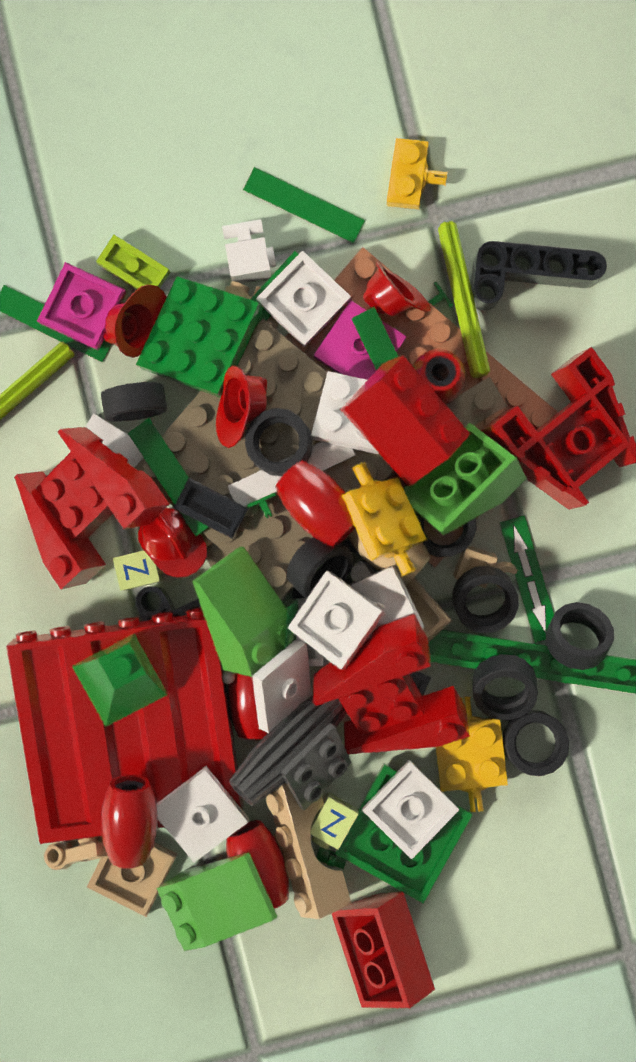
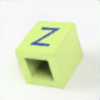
[113,550,165,591]
[310,792,358,850]

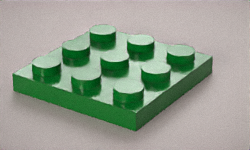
[136,276,264,398]
[335,763,473,904]

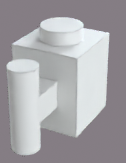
[222,219,276,283]

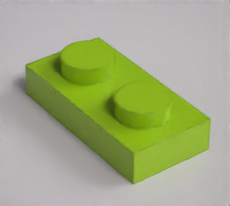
[96,234,171,289]

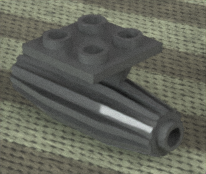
[229,696,352,811]

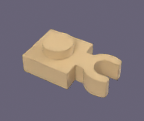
[453,546,517,589]

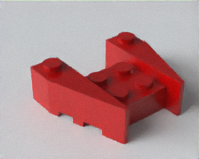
[480,346,636,510]
[14,427,170,590]
[313,614,470,755]

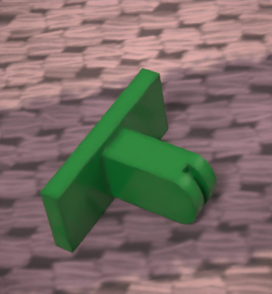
[428,281,453,308]
[247,492,278,519]
[316,847,347,869]

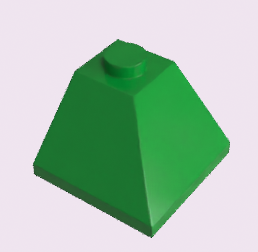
[72,634,167,726]

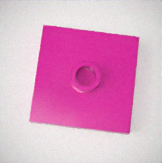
[37,262,127,351]
[314,300,406,380]

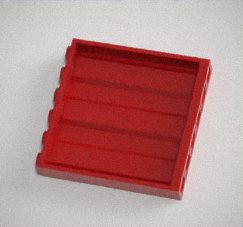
[6,608,244,844]

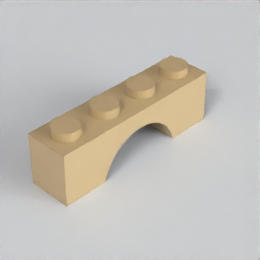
[266,783,351,919]

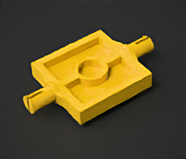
[342,462,427,576]
[436,696,508,812]

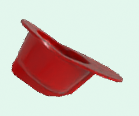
[363,262,431,317]
[103,284,166,358]
[216,366,268,448]
[138,508,207,578]

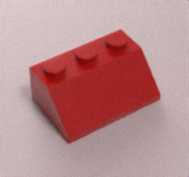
[340,355,470,486]
[331,892,435,1009]

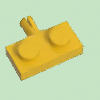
[387,138,448,210]

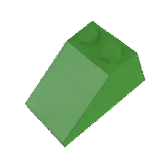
[403,423,527,535]
[193,547,297,677]
[156,853,278,951]

